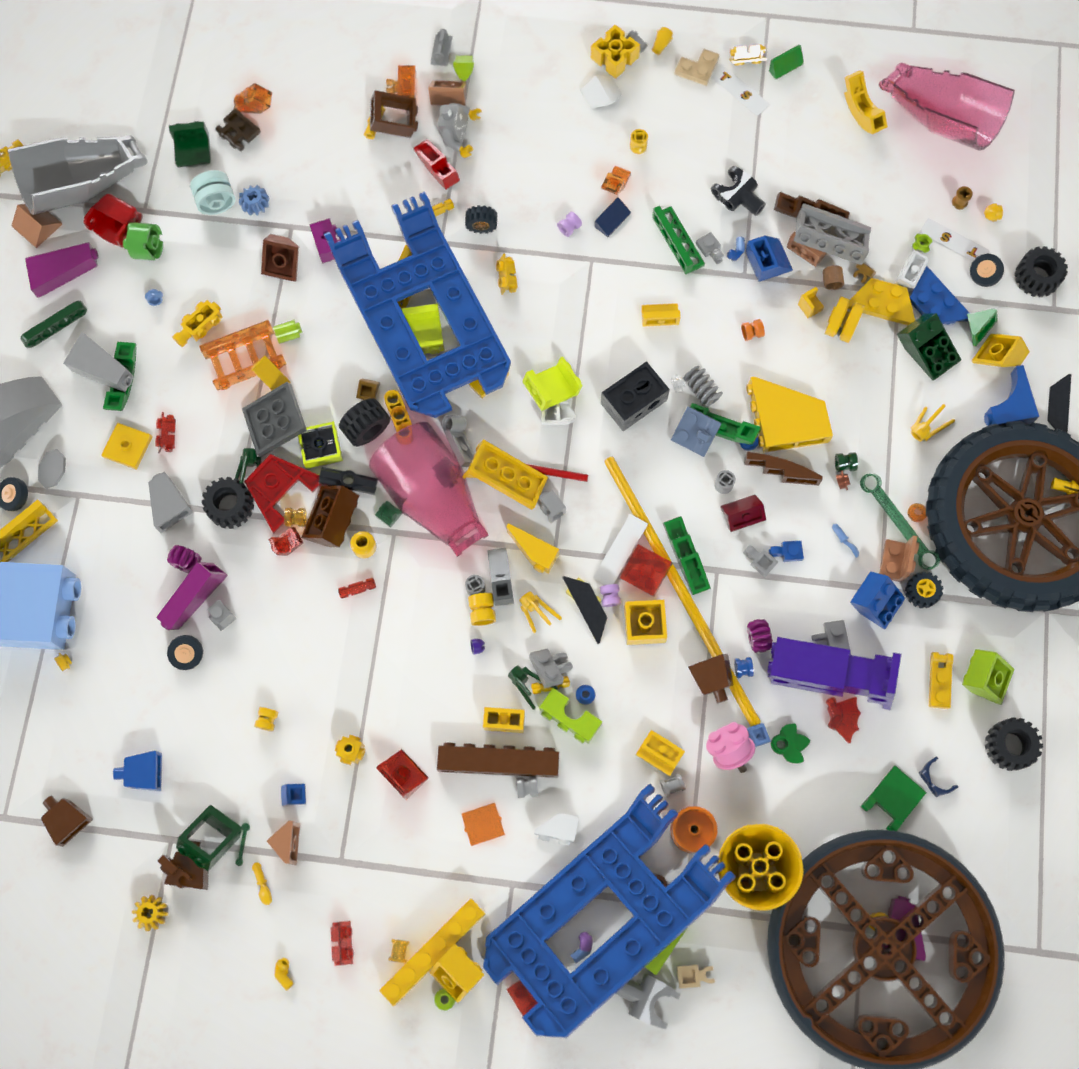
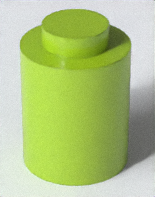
[273,320,303,344]

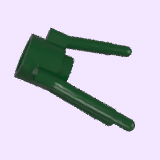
[235,448,261,484]
[508,665,558,710]

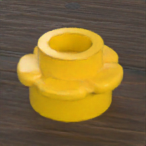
[54,653,72,671]

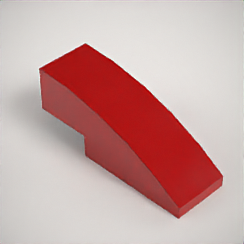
[413,139,460,190]

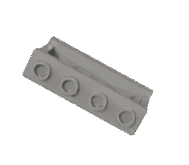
[794,203,871,265]

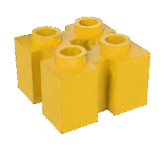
[591,24,640,79]

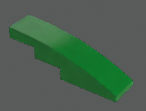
[663,516,711,595]

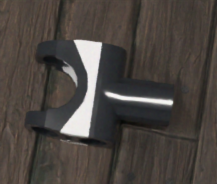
[711,166,766,216]

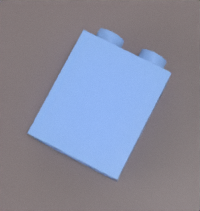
[0,562,81,650]

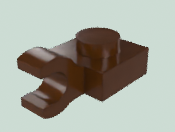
[157,855,192,889]

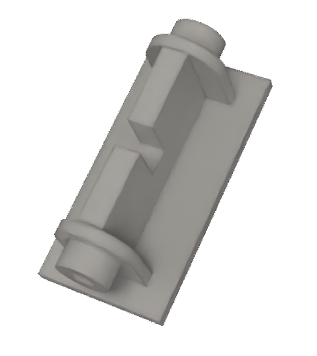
[430,29,453,66]

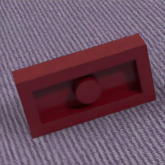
[720,495,766,532]

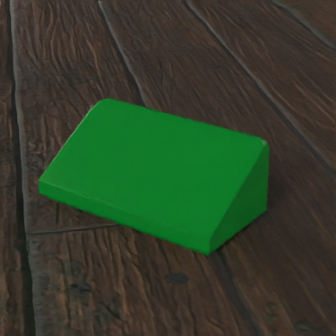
[769,44,804,79]

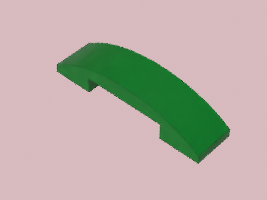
[103,342,136,411]
[690,403,761,445]

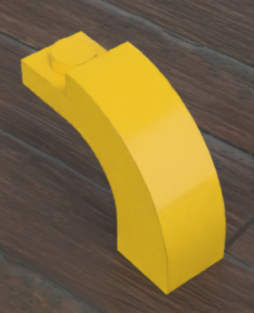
[844,70,888,134]

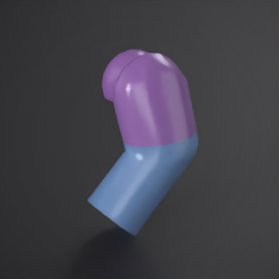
[570,932,593,963]

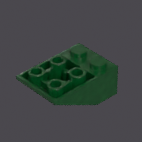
[897,313,962,381]

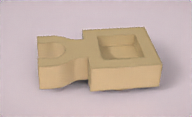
[676,965,715,989]

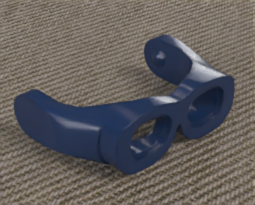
[919,756,959,797]

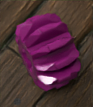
[167,545,202,573]
[747,619,773,653]

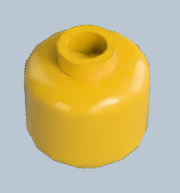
[350,531,377,559]

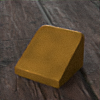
[356,379,380,400]

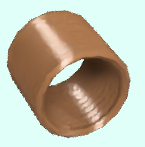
[822,265,844,290]

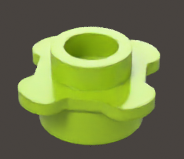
[912,234,932,253]

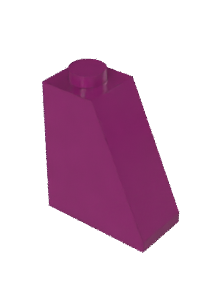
[881,896,926,961]

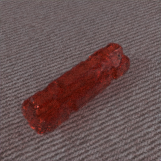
[338,578,376,599]

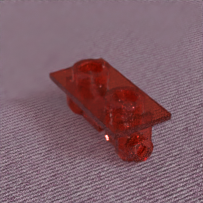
[155,412,176,453]
[330,921,354,966]

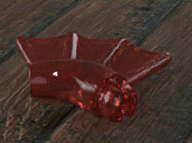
[825,697,861,744]

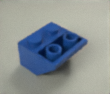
[745,235,793,282]
[850,571,906,629]

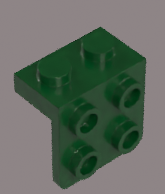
[169,121,211,167]

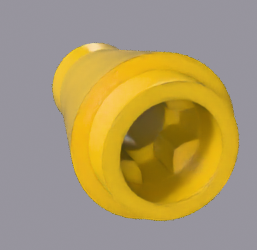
[652,27,673,55]

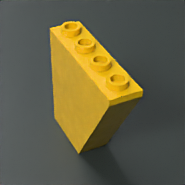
[746,377,833,453]

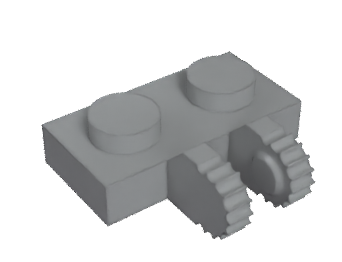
[811,620,851,655]
[529,648,573,688]

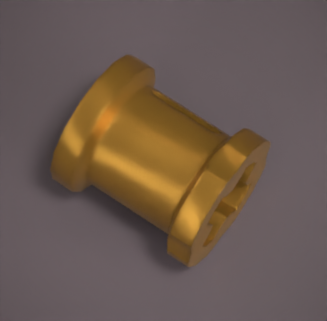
[952,186,973,210]

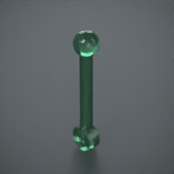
[235,823,250,866]

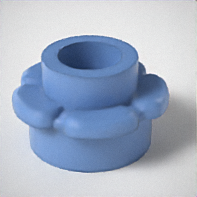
[145,289,163,306]

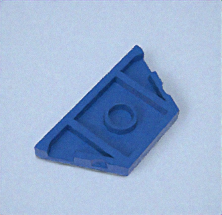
[910,266,969,325]

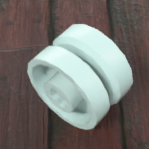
[190,170,236,215]

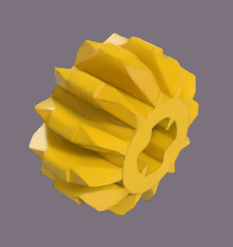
[132,895,168,931]

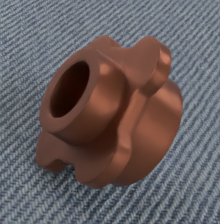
[836,470,851,491]

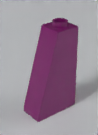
[25,242,99,298]
[156,562,228,630]

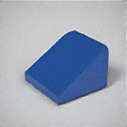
[281,784,306,806]

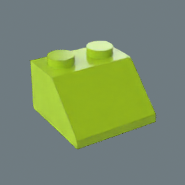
[962,649,1014,705]

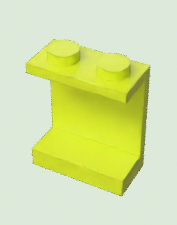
[401,303,444,354]
[522,357,583,411]

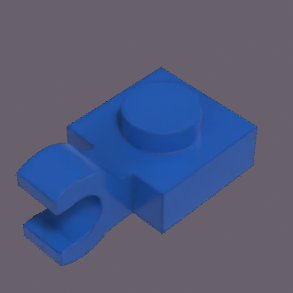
[768,541,804,562]

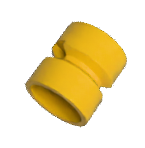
[468,593,496,626]

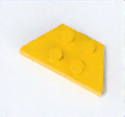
[848,278,915,326]

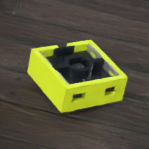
[298,421,343,469]

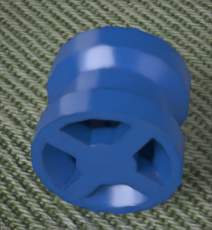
[734,657,754,678]

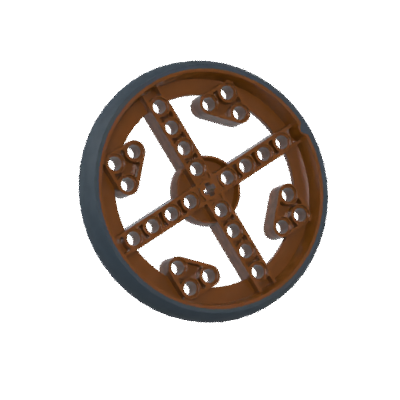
[767,830,1005,1069]

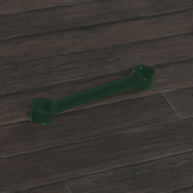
[860,473,940,570]

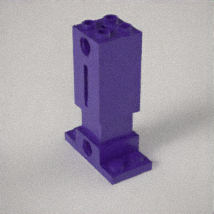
[767,637,902,710]

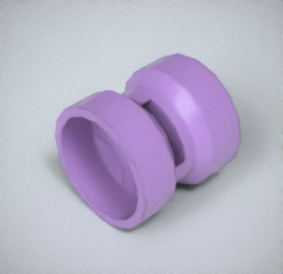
[557,212,582,237]
[600,584,621,607]

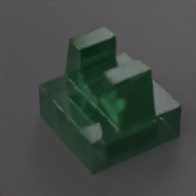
[375,501,402,528]

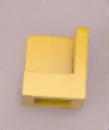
[798,287,824,319]

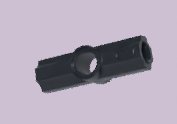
[318,467,378,495]

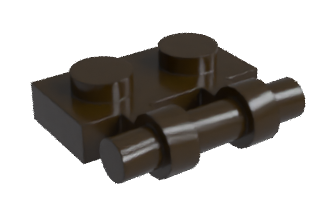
[215,108,261,151]

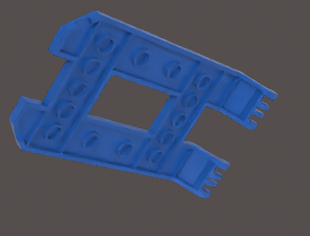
[324,191,511,418]
[483,784,736,1038]

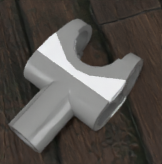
[616,974,681,1029]

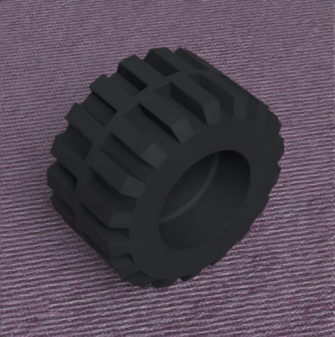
[1015,246,1068,298]
[339,398,390,447]
[201,477,254,529]
[985,717,1043,771]

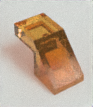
[601,166,631,195]

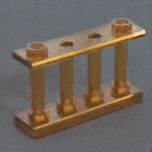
[199,320,287,391]

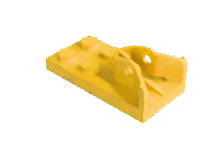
[462,439,548,510]

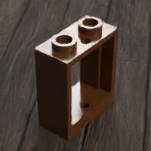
[370,90,418,138]

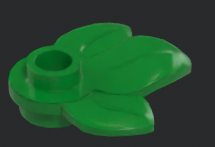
[771,723,811,764]

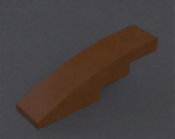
[773,192,850,219]
[744,452,823,486]

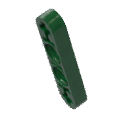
[20,301,87,348]

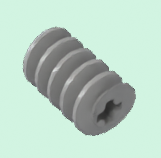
[683,366,723,407]

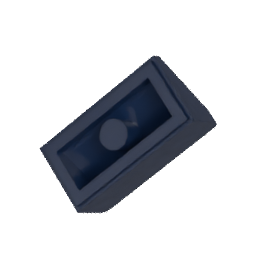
[595,197,631,237]

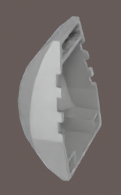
[0,376,62,468]

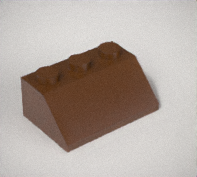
[301,486,360,548]

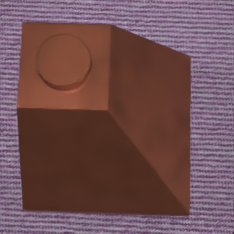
[261,234,299,282]

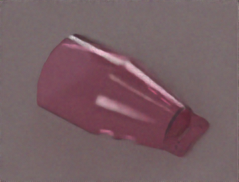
[879,63,1015,150]
[369,422,489,557]

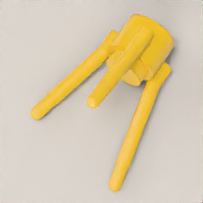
[911,404,955,442]
[519,591,562,633]

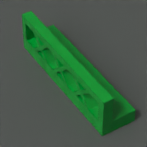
[652,205,705,275]

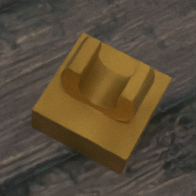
[853,263,876,283]

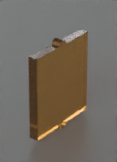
[461,803,505,846]

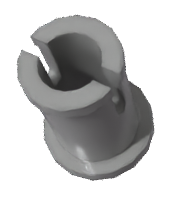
[626,30,648,53]

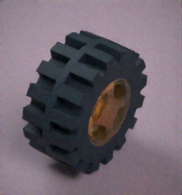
[465,205,497,234]

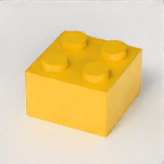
[624,600,667,645]
[429,944,484,1003]

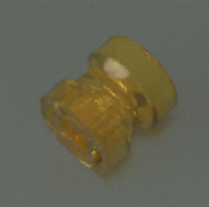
[284,508,307,527]

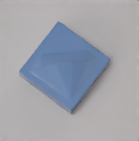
[746,723,771,747]

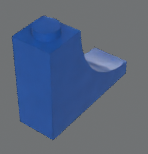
[984,365,1039,426]

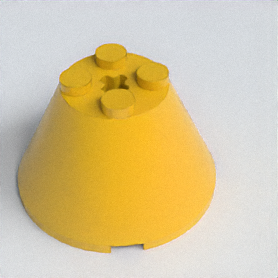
[717,824,803,911]

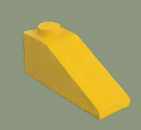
[506,523,559,574]

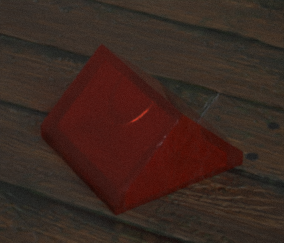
[376,749,429,800]

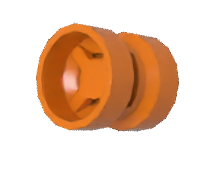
[741,319,765,341]

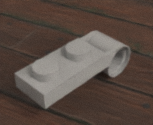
[441,415,475,467]

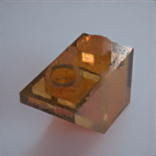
[233,83,272,114]

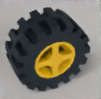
[905,571,944,609]

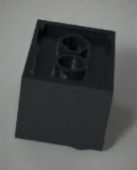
[601,361,670,431]

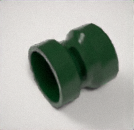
[835,452,858,472]

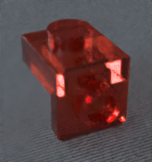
[268,527,303,556]

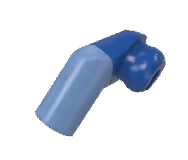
[727,237,745,261]

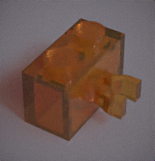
[386,65,417,106]

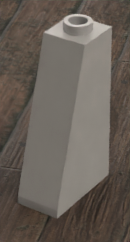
[63,332,134,392]

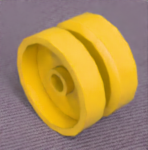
[824,296,865,344]

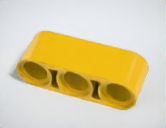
[384,390,416,444]

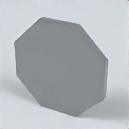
[38,449,66,489]

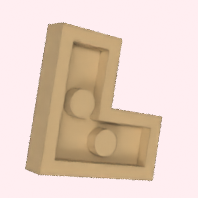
[675,49,720,86]

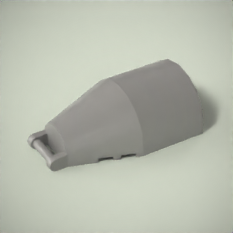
[8,135,147,215]

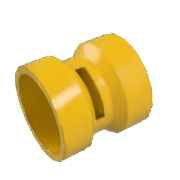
[630,129,648,154]
[254,707,279,732]

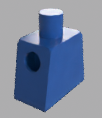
[113,751,162,791]

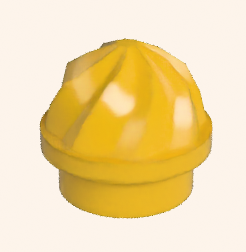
[984,203,1003,222]

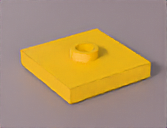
[101,423,153,470]

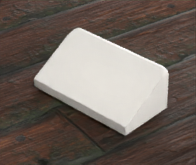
[895,250,930,289]

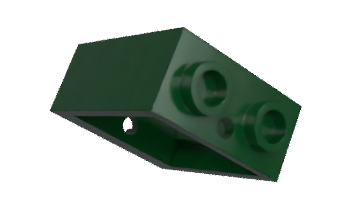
[176,804,243,871]

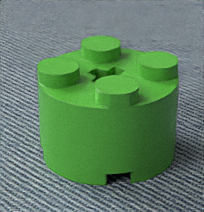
[123,223,163,260]

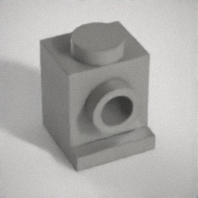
[539,490,566,523]
[207,600,236,631]

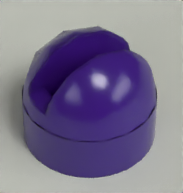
[470,638,485,655]

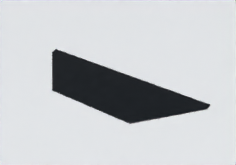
[1047,374,1072,433]
[562,576,608,644]

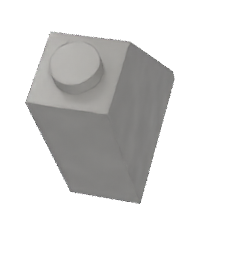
[148,472,193,533]

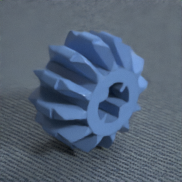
[238,185,269,216]

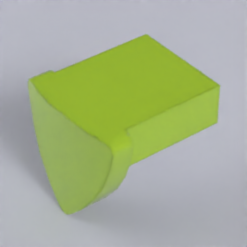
[453,55,474,82]

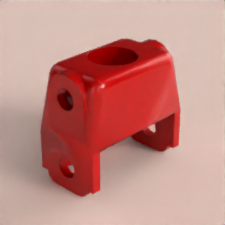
[83,194,142,248]

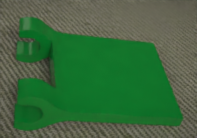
[860,765,927,831]

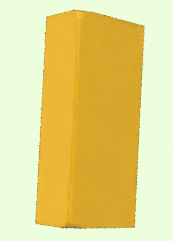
[251,355,291,391]

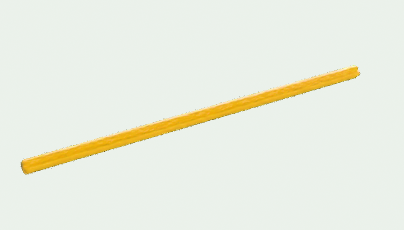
[605,456,761,727]

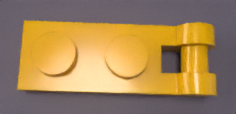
[929,652,953,709]

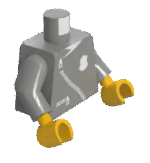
[437,103,482,158]

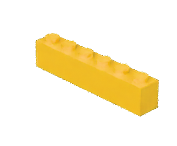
[379,898,486,1006]

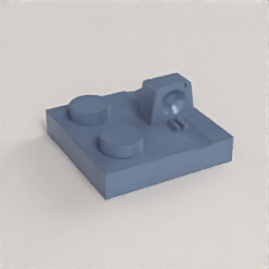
[671,406,722,457]

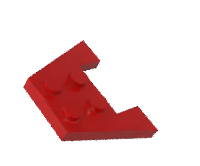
[244,454,321,534]

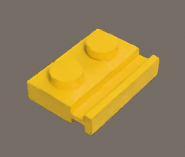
[636,730,685,777]

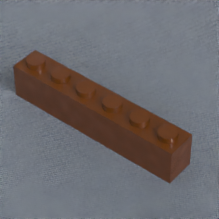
[437,742,559,778]

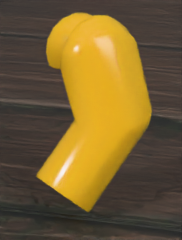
[274,958,294,991]

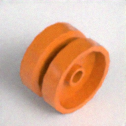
[670,806,718,854]

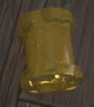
[388,939,410,963]

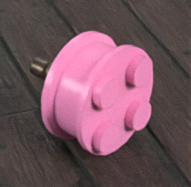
[706,722,756,773]

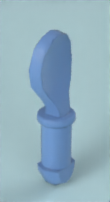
[832,524,859,558]

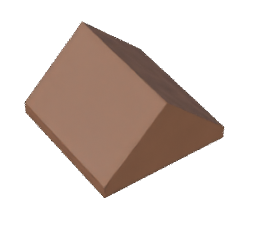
[429,80,467,106]
[11,204,62,248]
[267,821,300,865]

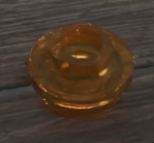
[907,503,927,522]

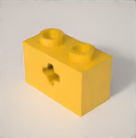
[483,707,525,733]

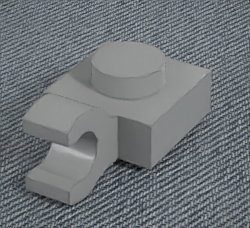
[696,232,724,264]
[743,545,778,577]

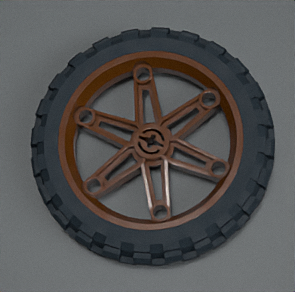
[926,421,1079,612]

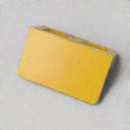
[641,303,681,326]

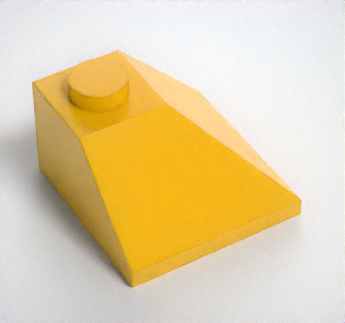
[972,334,1030,367]

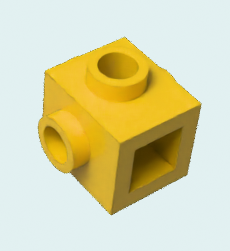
[335,735,366,765]

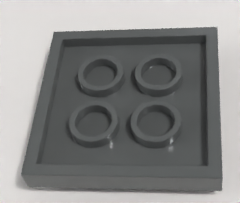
[242,382,307,457]

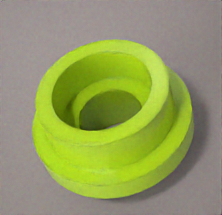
[434,988,455,1011]

